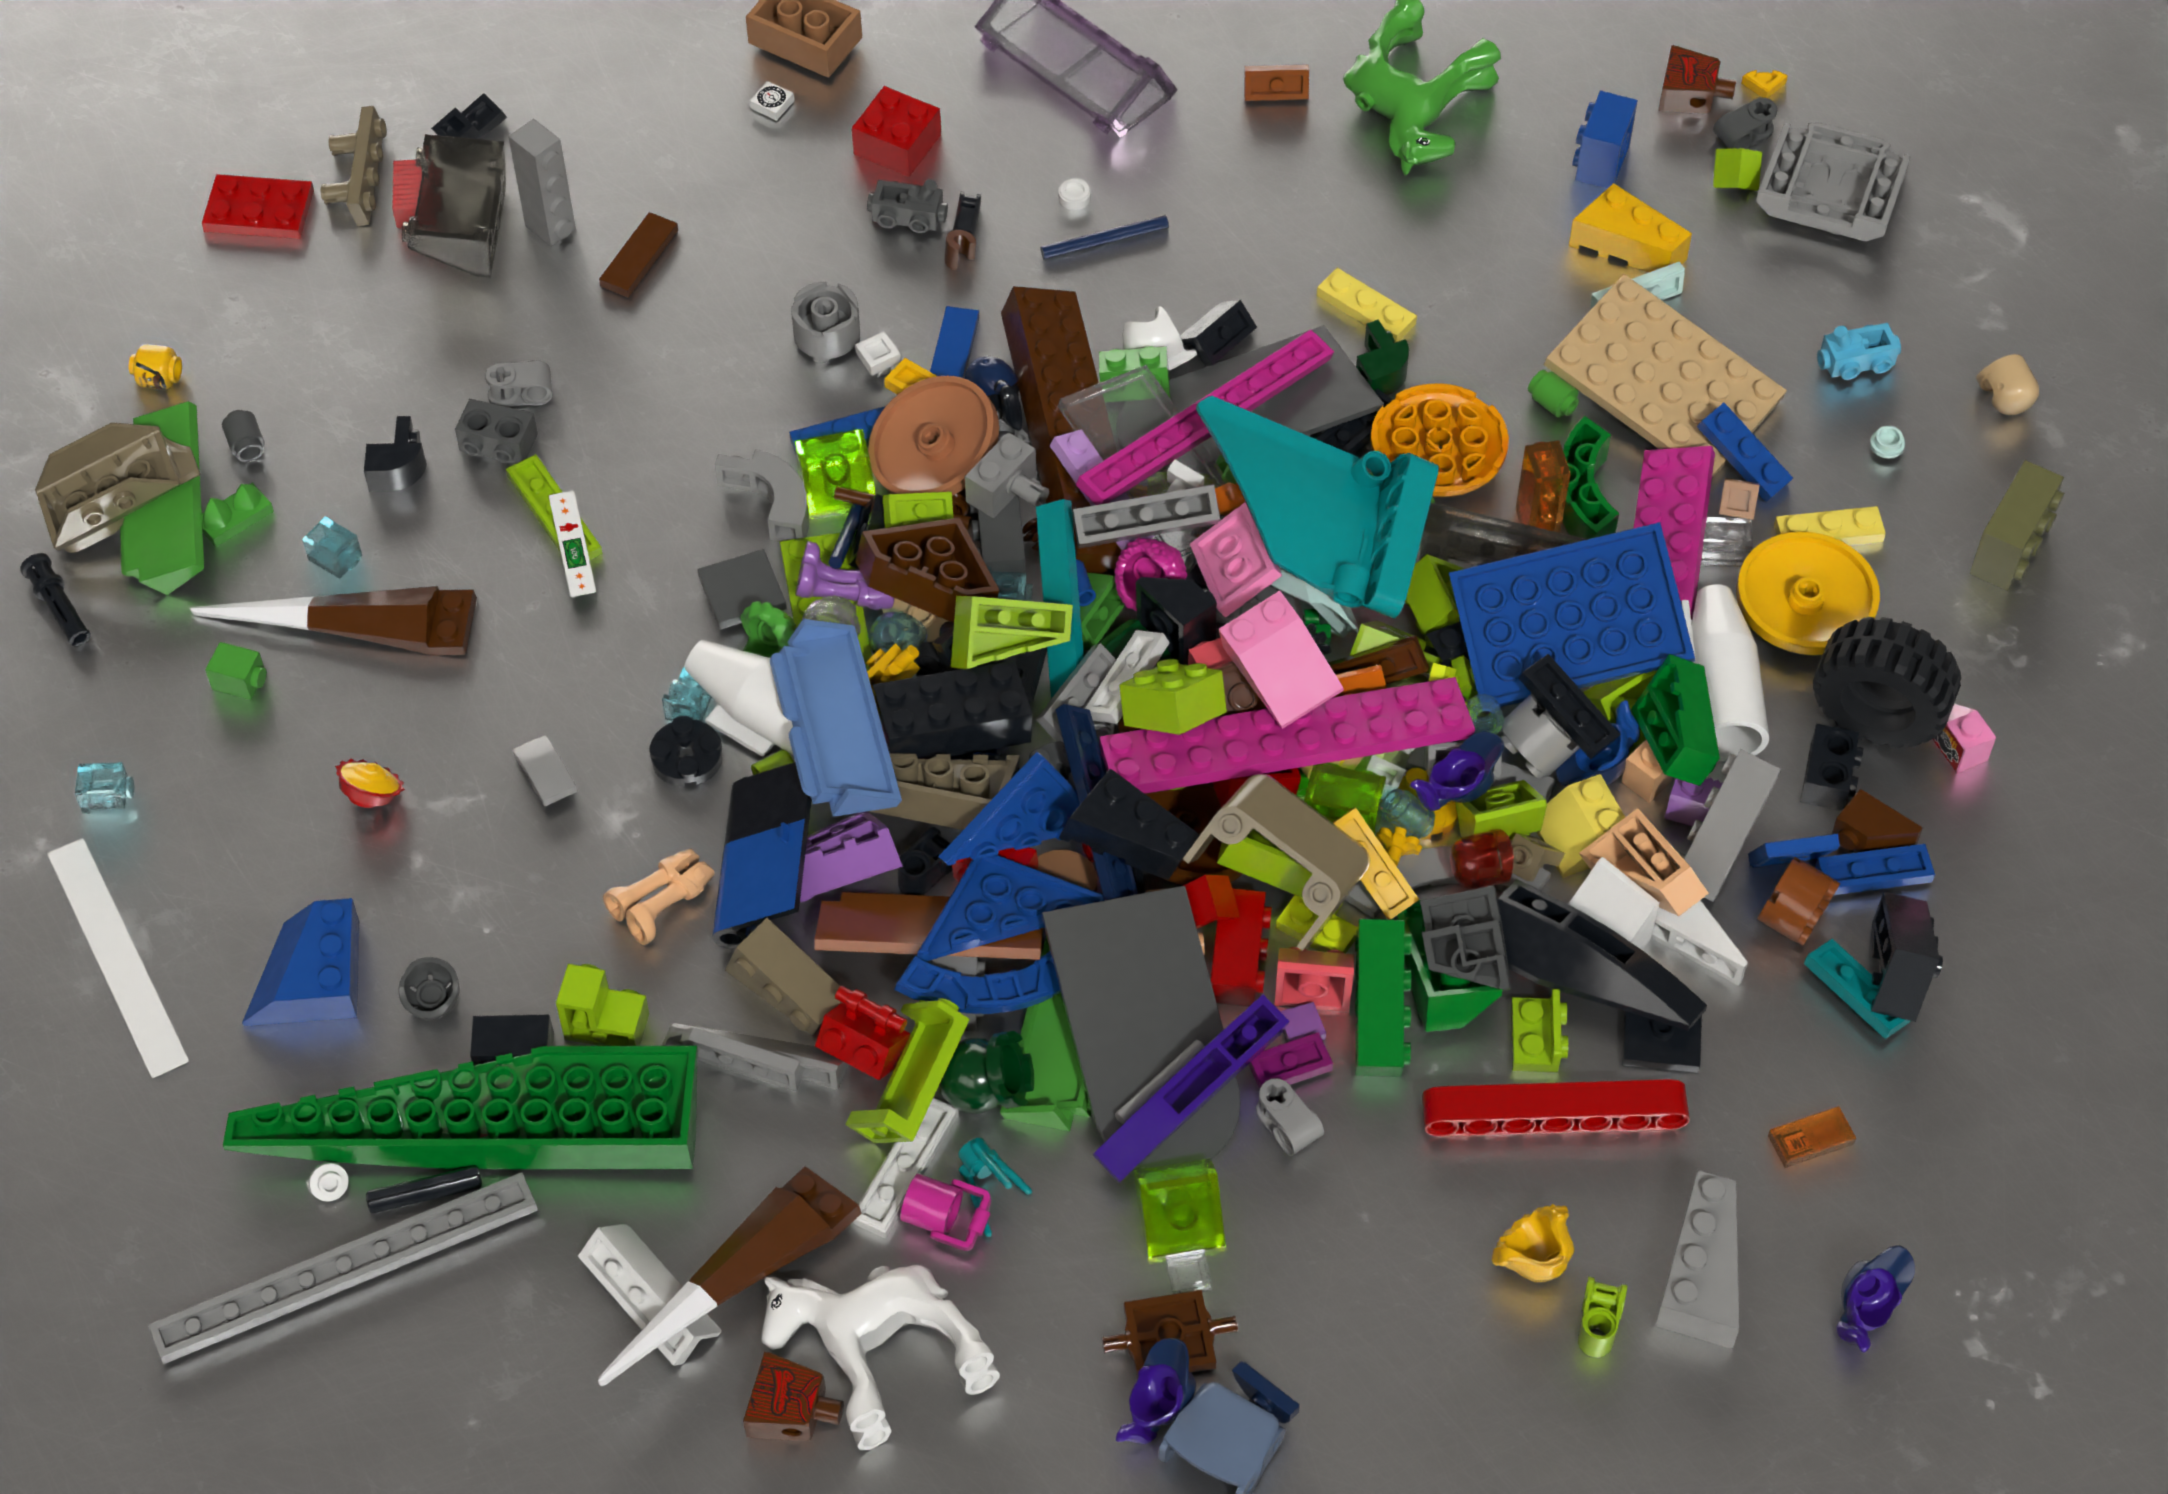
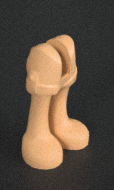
[603,848,715,945]

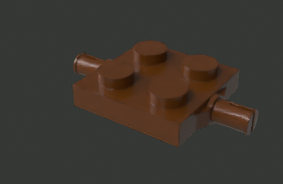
[1102,1290,1238,1378]

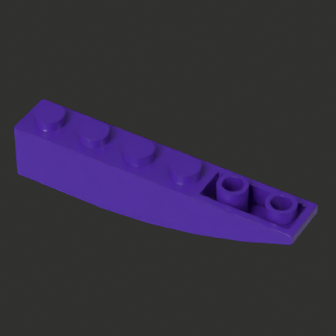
[1093,994,1290,1183]

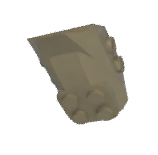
[35,422,201,553]

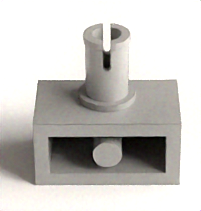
[965,432,1049,519]

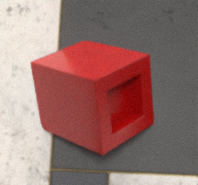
[1183,875,1240,929]

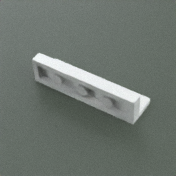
[578,1224,722,1366]

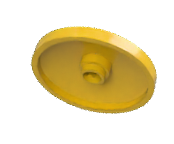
[1736,532,1880,655]

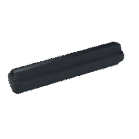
[366,1166,482,1213]

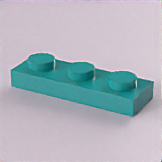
[1803,939,1910,1039]

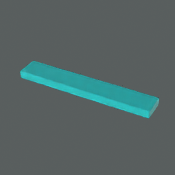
[1036,499,1084,699]

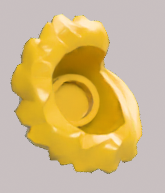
[1491,1204,1575,1283]

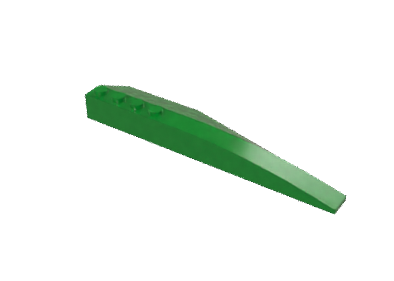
[223,1046,698,1169]

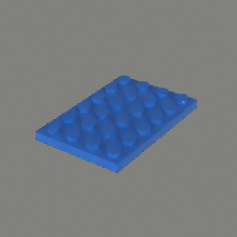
[1449,522,1695,711]

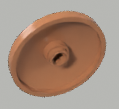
[868,376,999,496]

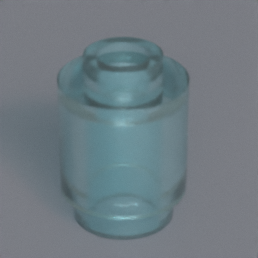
[1466,694,1504,734]
[1381,788,1435,839]

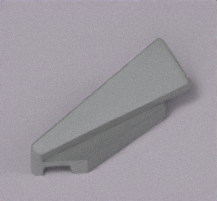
[661,1023,849,1092]

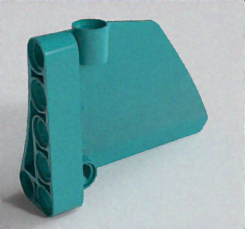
[1196,396,1439,619]

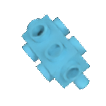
[1817,323,1901,380]

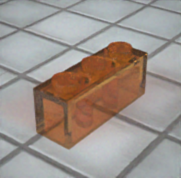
[1515,440,1570,542]

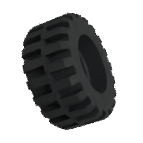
[1813,617,1961,748]

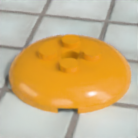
[1371,383,1509,497]

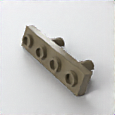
[321,106,387,226]

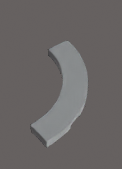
[1345,846,1551,919]

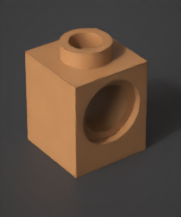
[1719,478,1760,520]

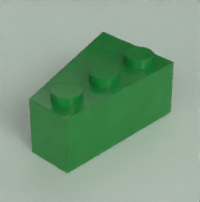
[1631,654,1720,786]

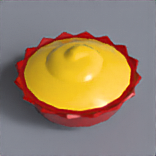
[335,759,405,808]

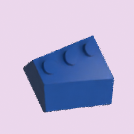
[242,898,360,1026]

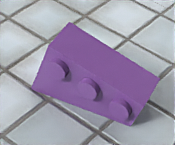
[800,811,903,902]

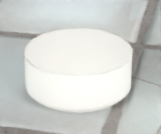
[1058,178,1091,211]

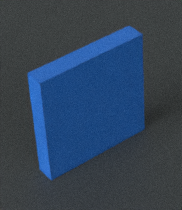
[1748,834,1840,868]

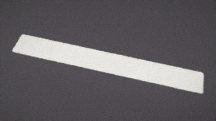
[48,838,189,1078]

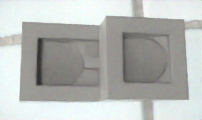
[512,735,578,806]

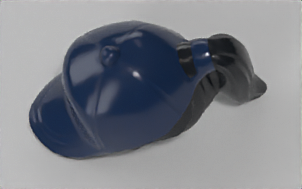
[965,356,1022,431]

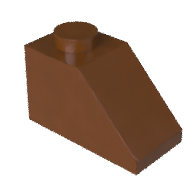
[1831,789,1923,853]

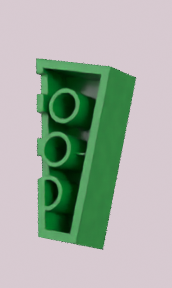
[1355,919,1412,1077]

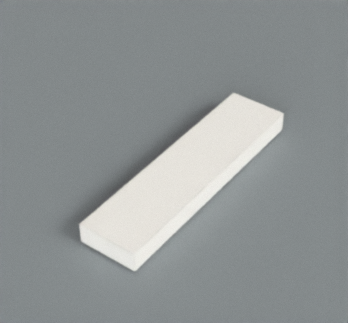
[852,1098,959,1239]

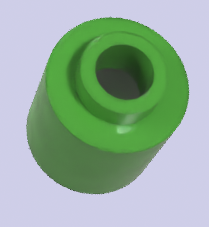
[1528,370,1579,418]

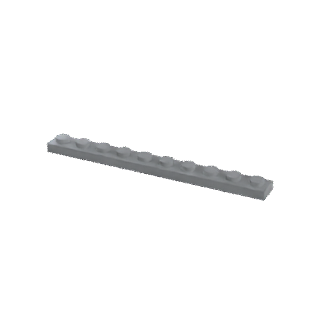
[148,1172,538,1364]

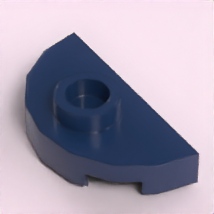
[1232,1361,1300,1424]

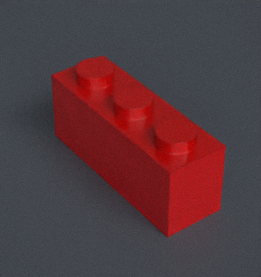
[1211,888,1272,1006]

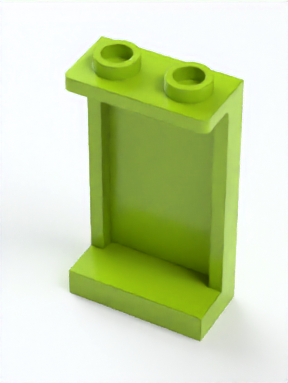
[845,998,970,1143]

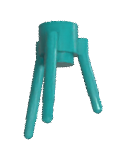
[958,1138,1032,1237]

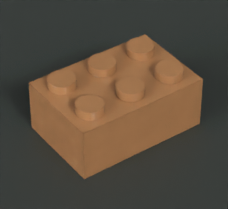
[746,0,862,78]

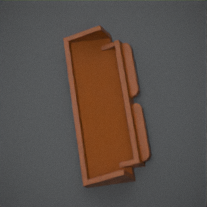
[814,892,1044,960]

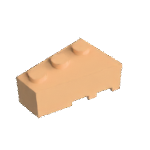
[1579,808,1709,916]

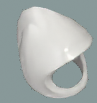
[1122,306,1197,371]

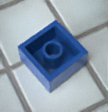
[1572,90,1638,189]

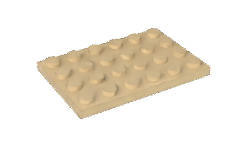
[1544,274,1787,479]

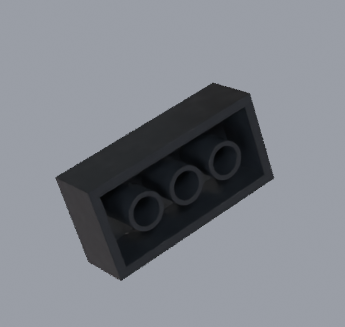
[873,660,1033,759]

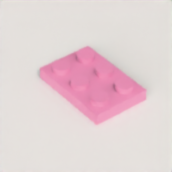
[1190,502,1282,618]

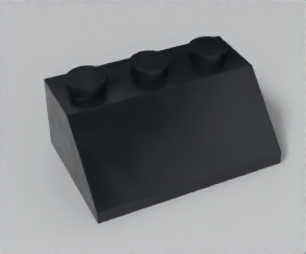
[1136,577,1217,665]

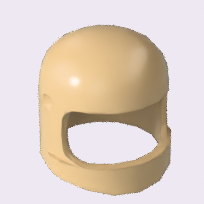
[1976,354,2039,415]

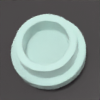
[1870,426,1905,458]

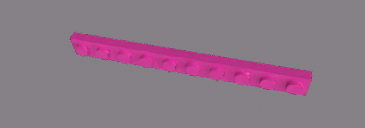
[1076,329,1334,505]

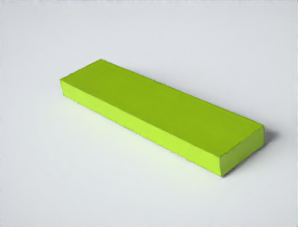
[506,454,603,560]

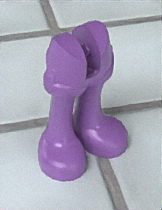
[795,541,894,610]

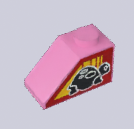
[1932,704,1996,774]

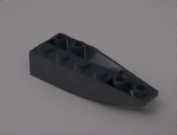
[1498,879,1707,1031]

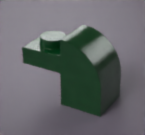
[1356,319,1409,395]

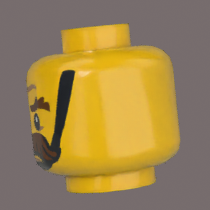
[128,344,182,390]

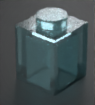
[302,516,363,579]

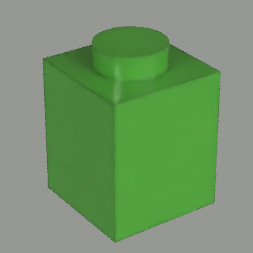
[205,642,267,700]

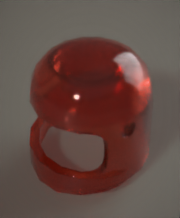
[1450,829,1514,889]

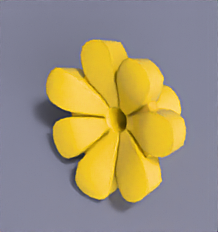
[1376,826,1423,866]

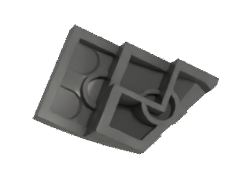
[1420,886,1511,991]

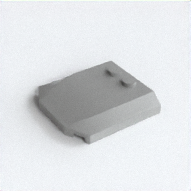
[1756,123,1910,242]

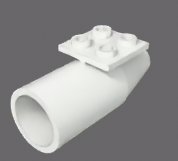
[1681,584,1769,762]
[685,640,793,757]

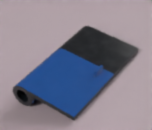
[712,762,812,949]

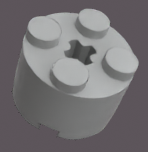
[791,282,860,363]
[1499,693,1580,779]

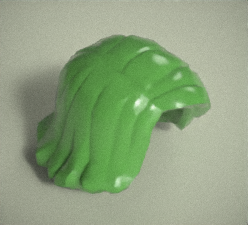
[740,601,797,658]

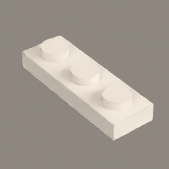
[1085,630,1170,724]

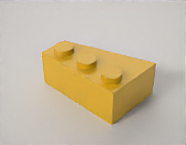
[1569,183,1692,272]

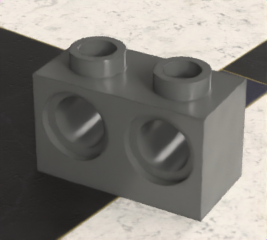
[455,399,538,464]

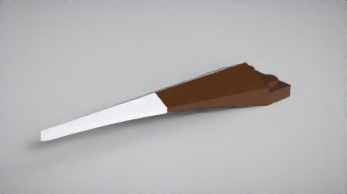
[189,586,477,656]
[598,1166,862,1386]

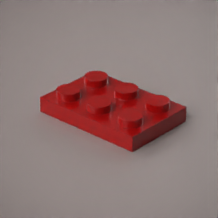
[202,174,314,239]

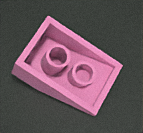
[1218,591,1344,729]

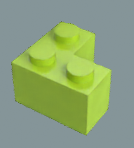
[556,964,649,1046]

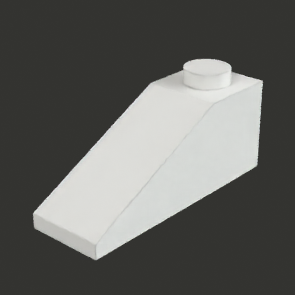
[1651,900,1748,986]

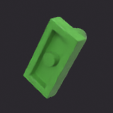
[202,482,274,547]

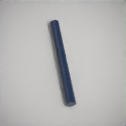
[1040,215,1169,259]

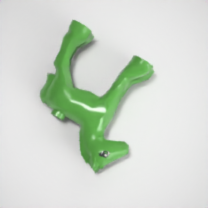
[1343,0,1501,176]

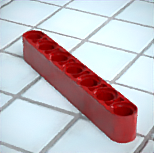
[1422,1079,1690,1137]

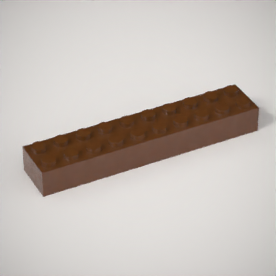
[1001,286,1127,576]

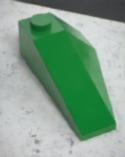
[1394,899,1503,1032]

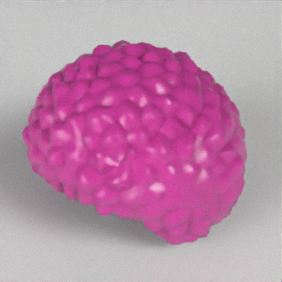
[1114,537,1187,611]

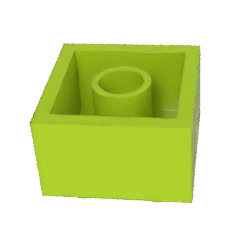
[1119,659,1227,735]

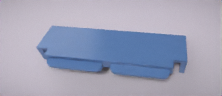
[770,619,902,817]

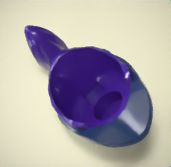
[1410,731,1504,811]
[1837,1245,1915,1353]
[1116,1338,1196,1444]

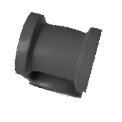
[1713,98,1777,149]

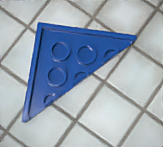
[938,752,1080,866]
[917,855,1105,961]

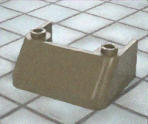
[1183,774,1370,951]

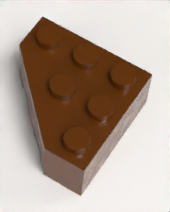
[856,517,1000,622]

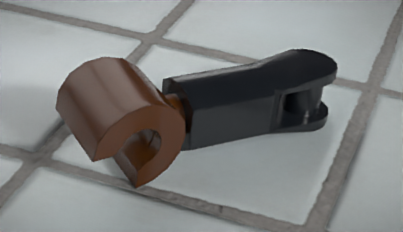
[944,191,981,271]

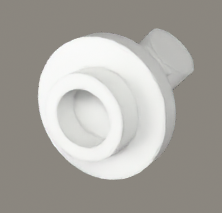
[305,1162,349,1201]

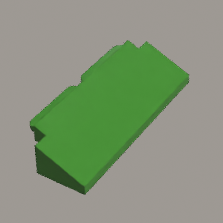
[120,401,204,595]
[1000,935,1092,1131]

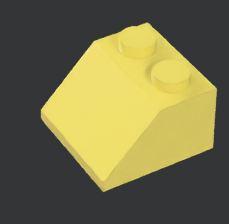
[1537,774,1625,878]

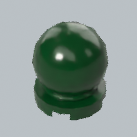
[939,1030,1034,1114]

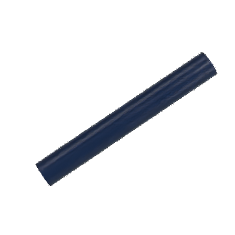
[829,504,864,569]

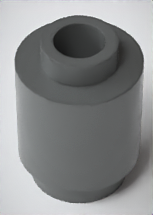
[222,410,264,462]

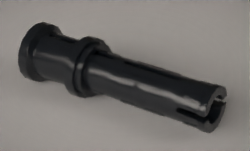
[20,553,91,647]

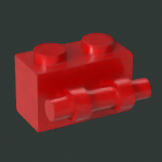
[815,986,911,1080]

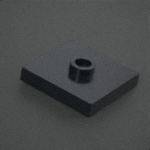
[1622,1011,1702,1073]

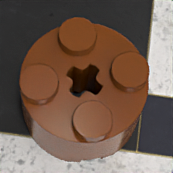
[1757,857,1841,946]

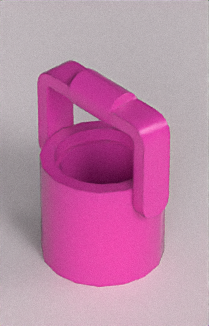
[900,1173,992,1251]

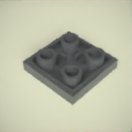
[697,549,787,629]

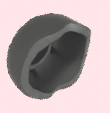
[399,957,460,1020]

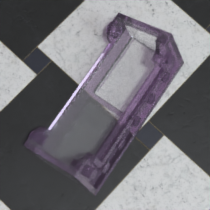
[974,0,1178,138]

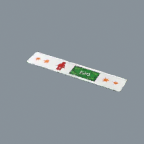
[549,491,596,597]

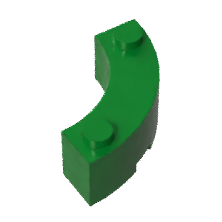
[1556,416,1619,542]

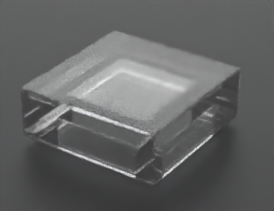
[1166,1249,1212,1294]

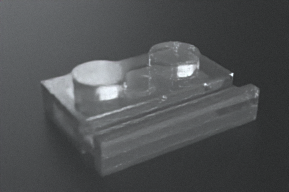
[1701,517,1753,567]

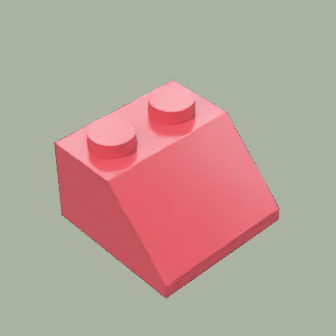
[1274,947,1354,1012]

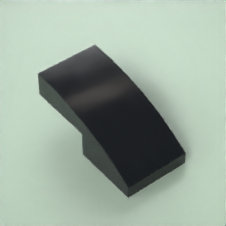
[431,93,507,150]

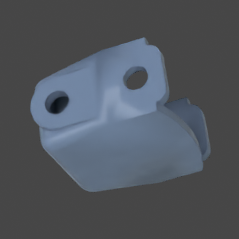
[1159,1382,1286,1494]

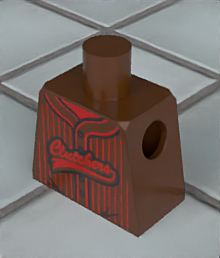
[1658,45,1737,114]
[743,1351,844,1441]

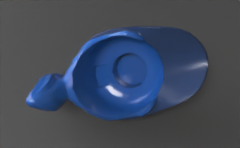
[1556,700,1640,786]

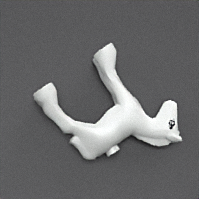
[762,1264,1000,1450]

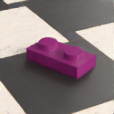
[1248,1032,1333,1089]

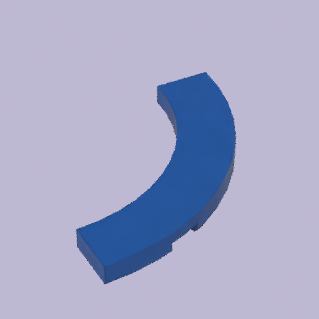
[894,951,1061,1014]

